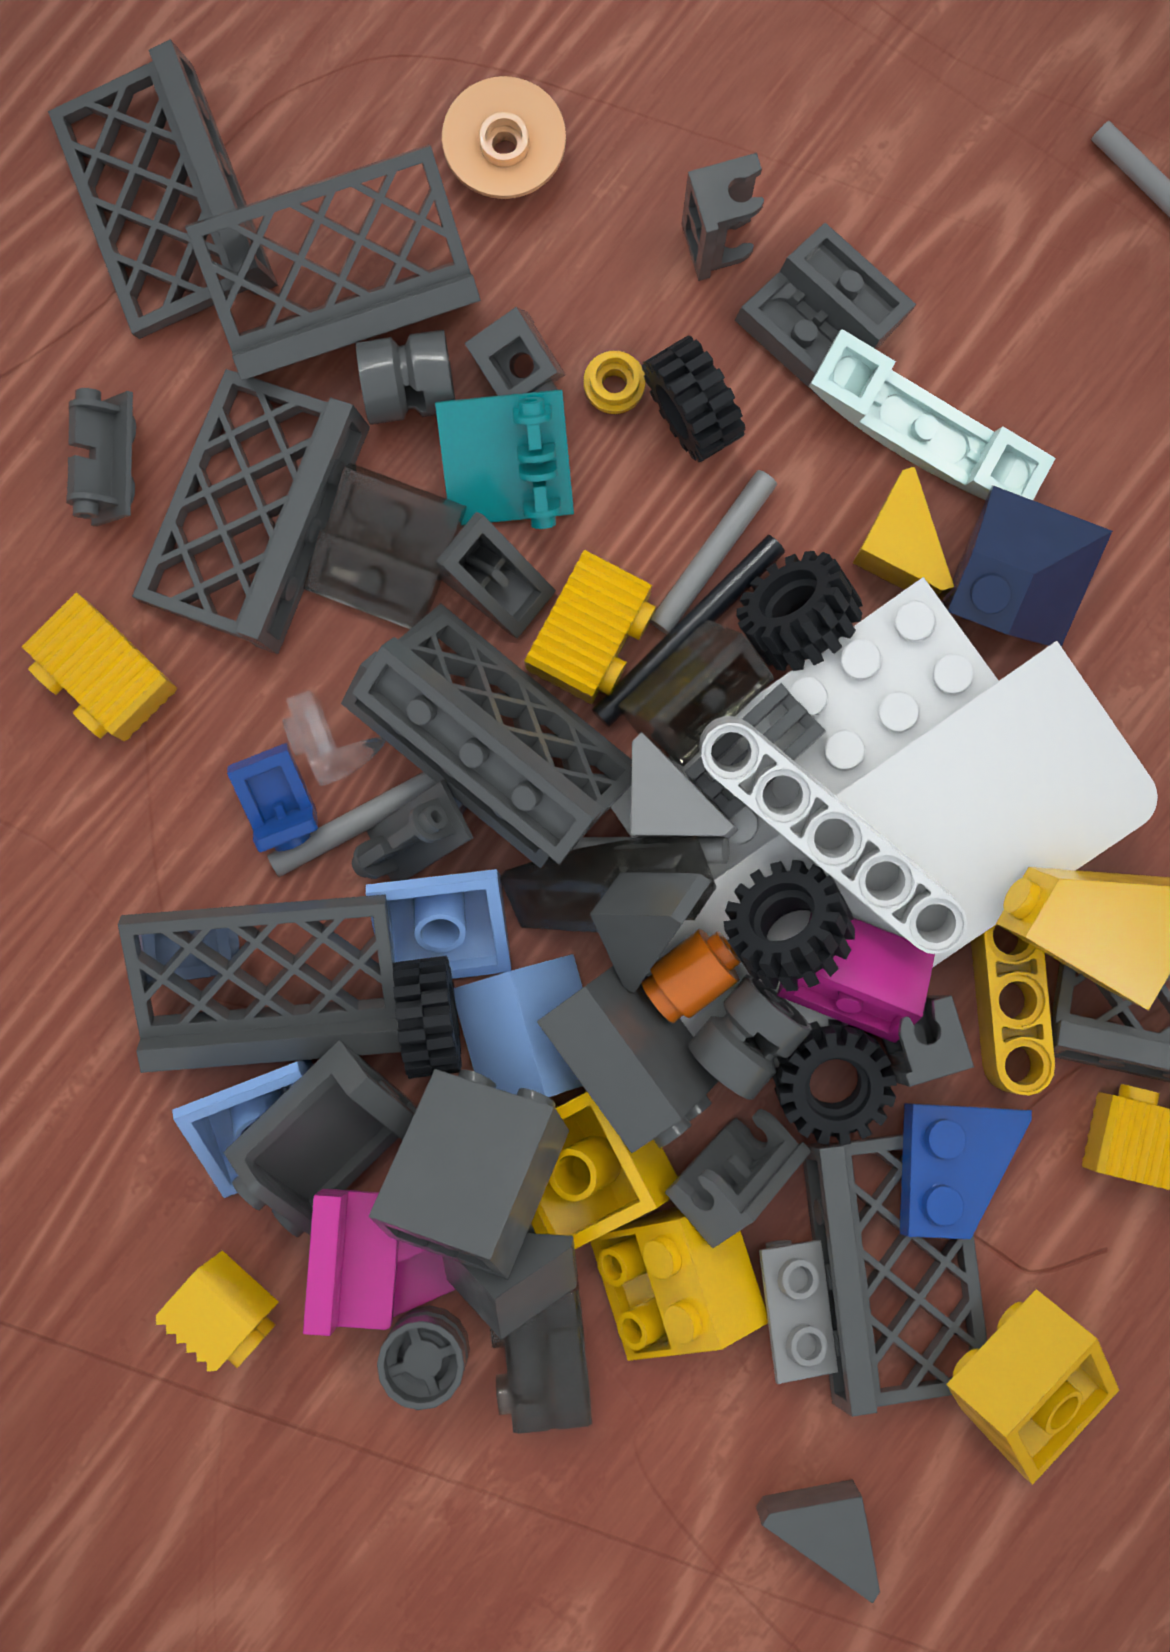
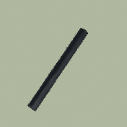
[592,535,785,727]

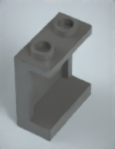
[223,1040,417,1237]

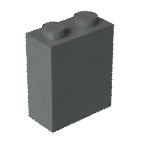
[537,966,719,1153]
[368,1069,569,1280]

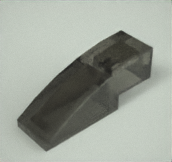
[500,836,717,932]

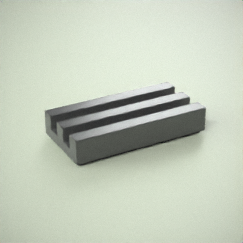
[685,683,826,820]

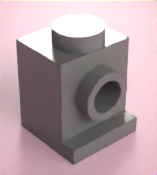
[465,307,566,396]

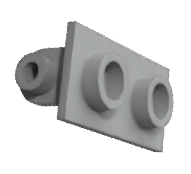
[759,1240,838,1384]

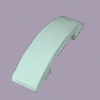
[809,329,1056,500]

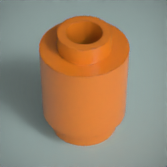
[641,929,741,1023]

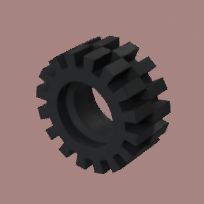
[642,335,746,462]
[736,551,863,671]
[723,860,855,991]
[393,955,462,1079]
[772,1019,897,1145]

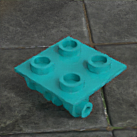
[435,390,574,529]

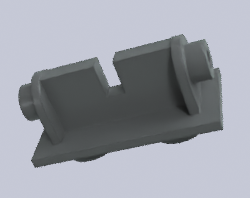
[66,388,136,527]
[352,780,473,882]

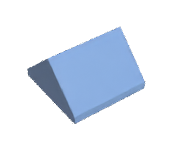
[366,869,512,979]
[454,954,583,1097]
[172,1059,313,1198]

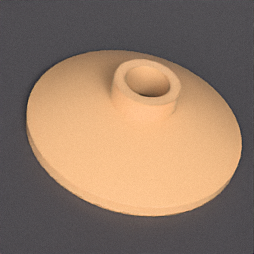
[442,76,566,199]

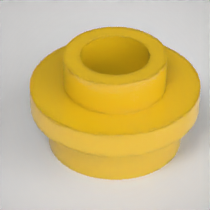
[584,351,646,414]

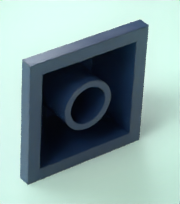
[943,485,1113,647]

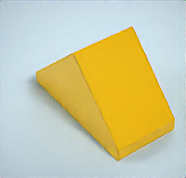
[853,467,954,600]

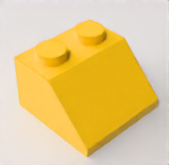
[531,1092,678,1249]
[946,1289,1119,1485]

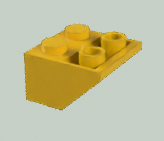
[590,1207,768,1361]

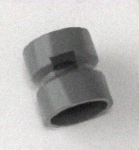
[356,330,455,425]
[688,974,812,1100]
[377,1305,470,1410]

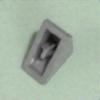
[631,732,738,839]

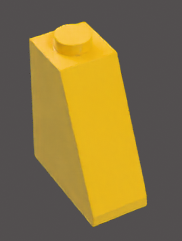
[996,867,1170,1010]

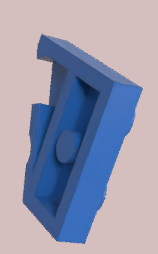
[900,1103,1032,1239]

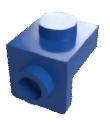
[227,742,318,852]

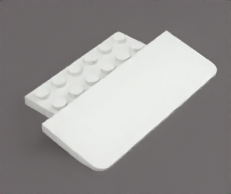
[611,577,1158,1067]

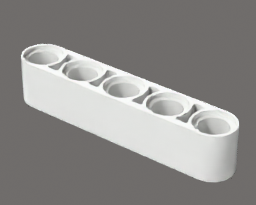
[699,716,968,954]

